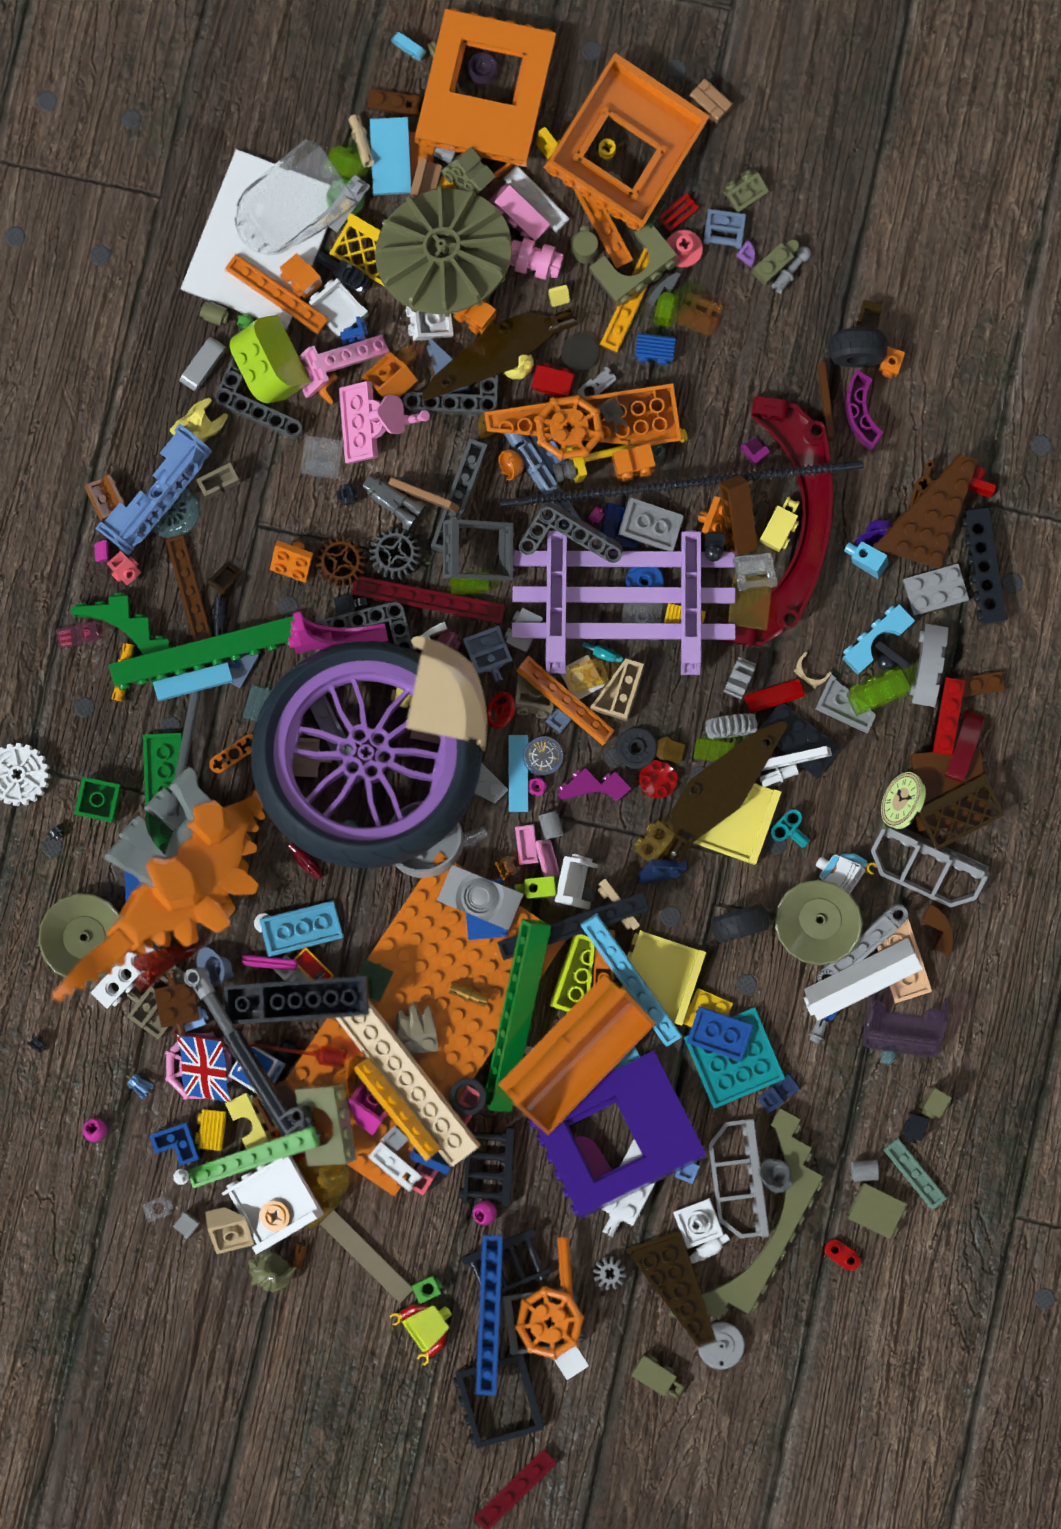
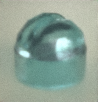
[652,445,666,461]
[880,1050,896,1064]

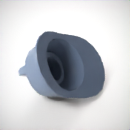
[197,947,234,987]

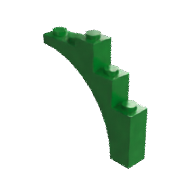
[71,593,172,688]

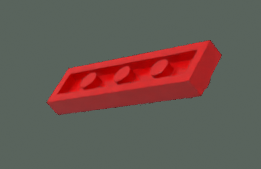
[933,677,965,756]

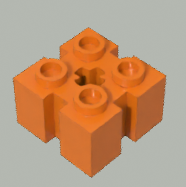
[453,301,496,334]
[612,443,656,482]

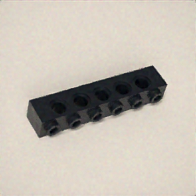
[962,508,1007,626]

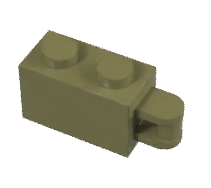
[752,240,799,286]
[631,1354,685,1399]

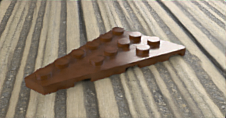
[873,453,978,569]

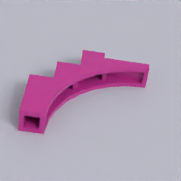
[288,612,389,654]

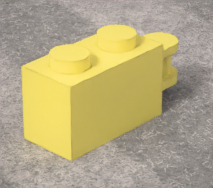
[759,496,800,552]

